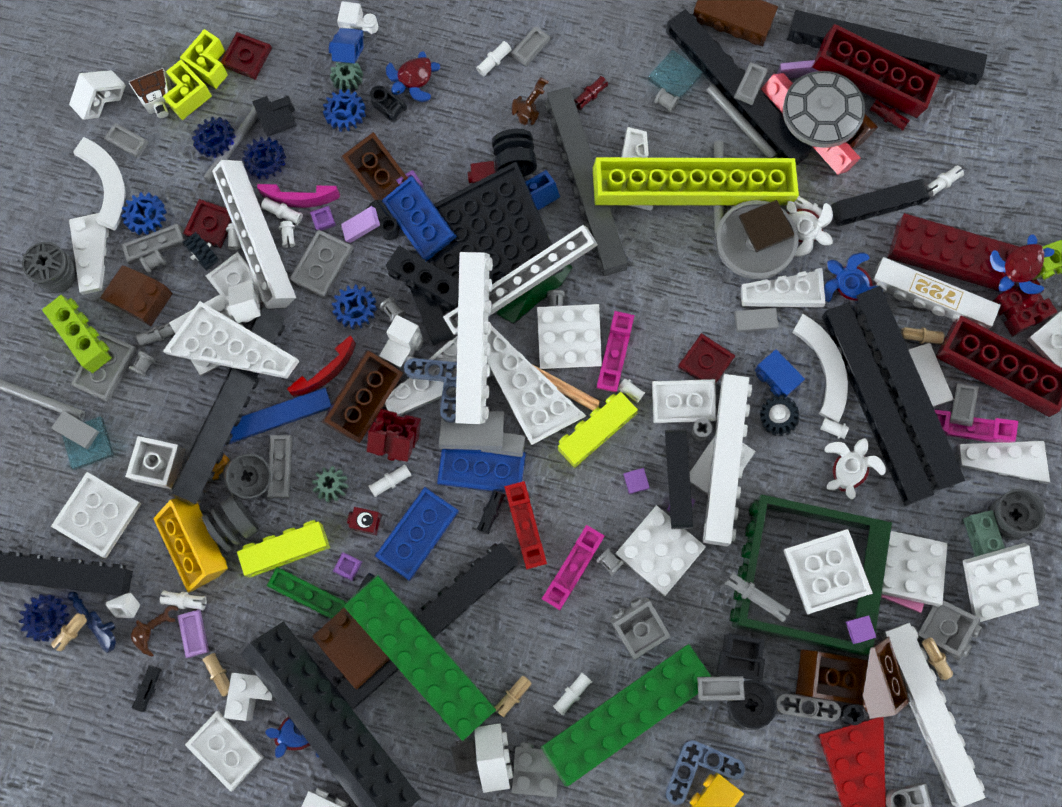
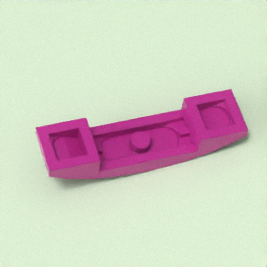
[257,184,340,208]
[597,311,635,393]
[935,410,1018,443]
[542,525,605,610]

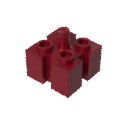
[992,279,1057,337]
[366,409,421,462]

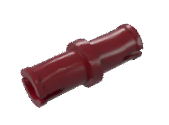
[574,76,608,110]
[869,99,910,131]

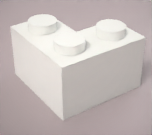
[69,70,126,120]
[379,315,424,372]
[224,673,276,721]
[474,723,513,793]

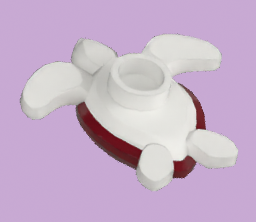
[787,201,833,257]
[825,438,886,500]

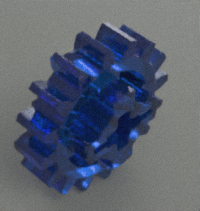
[192,117,236,158]
[242,137,286,179]
[19,594,69,642]

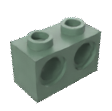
[963,510,1005,557]

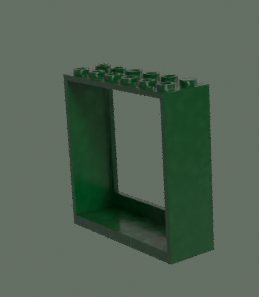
[729,494,892,656]

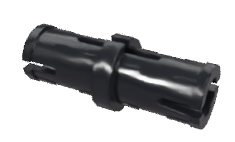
[476,490,505,534]
[131,665,162,712]

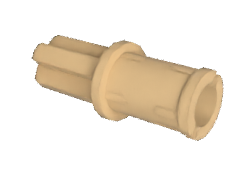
[901,327,944,345]
[51,613,87,651]
[922,637,953,680]
[202,653,230,697]
[495,676,532,717]

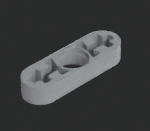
[776,694,841,721]

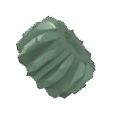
[330,62,363,92]
[312,466,349,502]

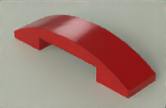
[287,336,356,397]
[504,481,547,570]

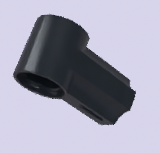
[366,199,400,240]

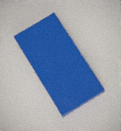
[382,176,457,261]
[437,449,526,493]
[375,487,459,581]

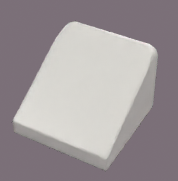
[105,593,140,618]

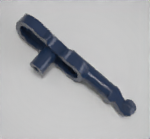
[67,591,116,653]

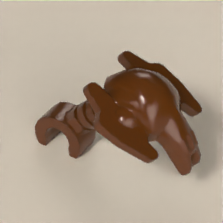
[512,77,549,125]
[131,605,179,657]

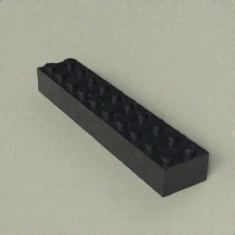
[241,621,421,807]

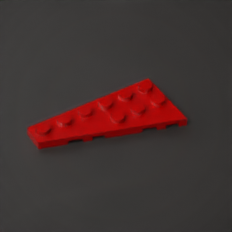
[818,717,886,807]

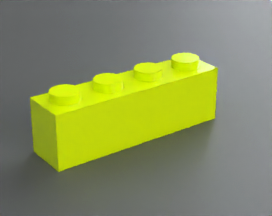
[558,392,638,468]
[237,520,330,578]

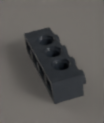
[386,245,459,311]

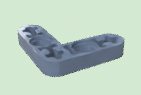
[404,358,457,423]
[665,740,745,805]

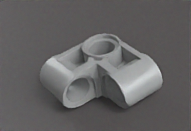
[885,783,932,807]

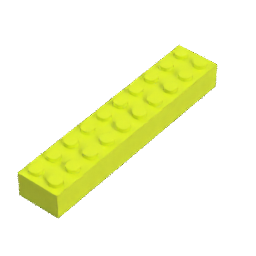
[593,157,799,205]

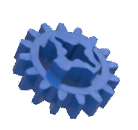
[323,89,366,132]
[121,192,167,235]
[332,284,377,329]

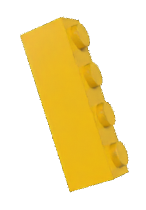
[153,498,228,593]
[689,773,744,807]

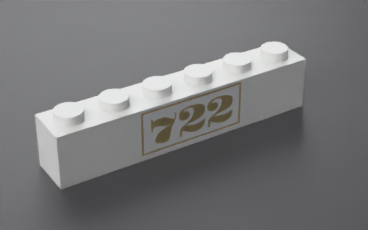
[872,257,1000,330]

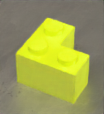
[180,29,228,89]
[163,60,212,120]

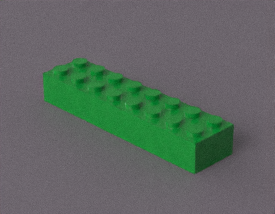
[343,574,496,741]
[540,644,711,786]

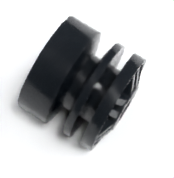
[492,128,537,177]
[727,680,777,730]

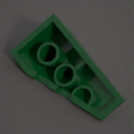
[496,264,572,324]

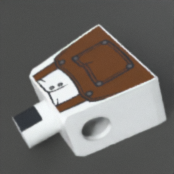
[129,68,172,118]

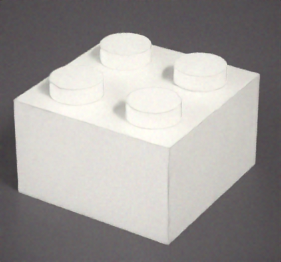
[125,436,186,489]

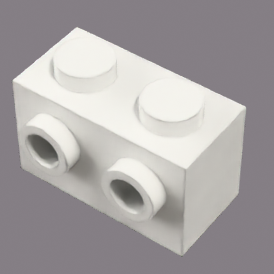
[226,280,261,323]

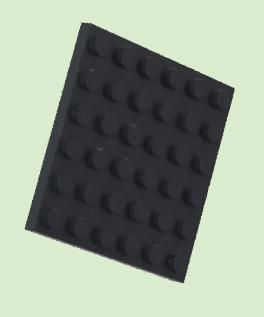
[428,162,563,313]

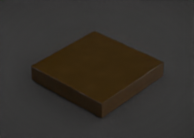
[739,200,794,253]

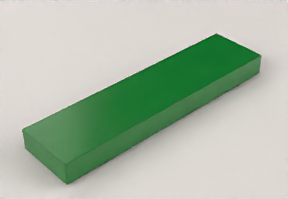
[266,567,346,619]

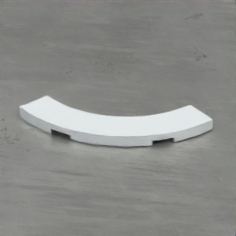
[73,137,126,231]
[792,314,848,423]

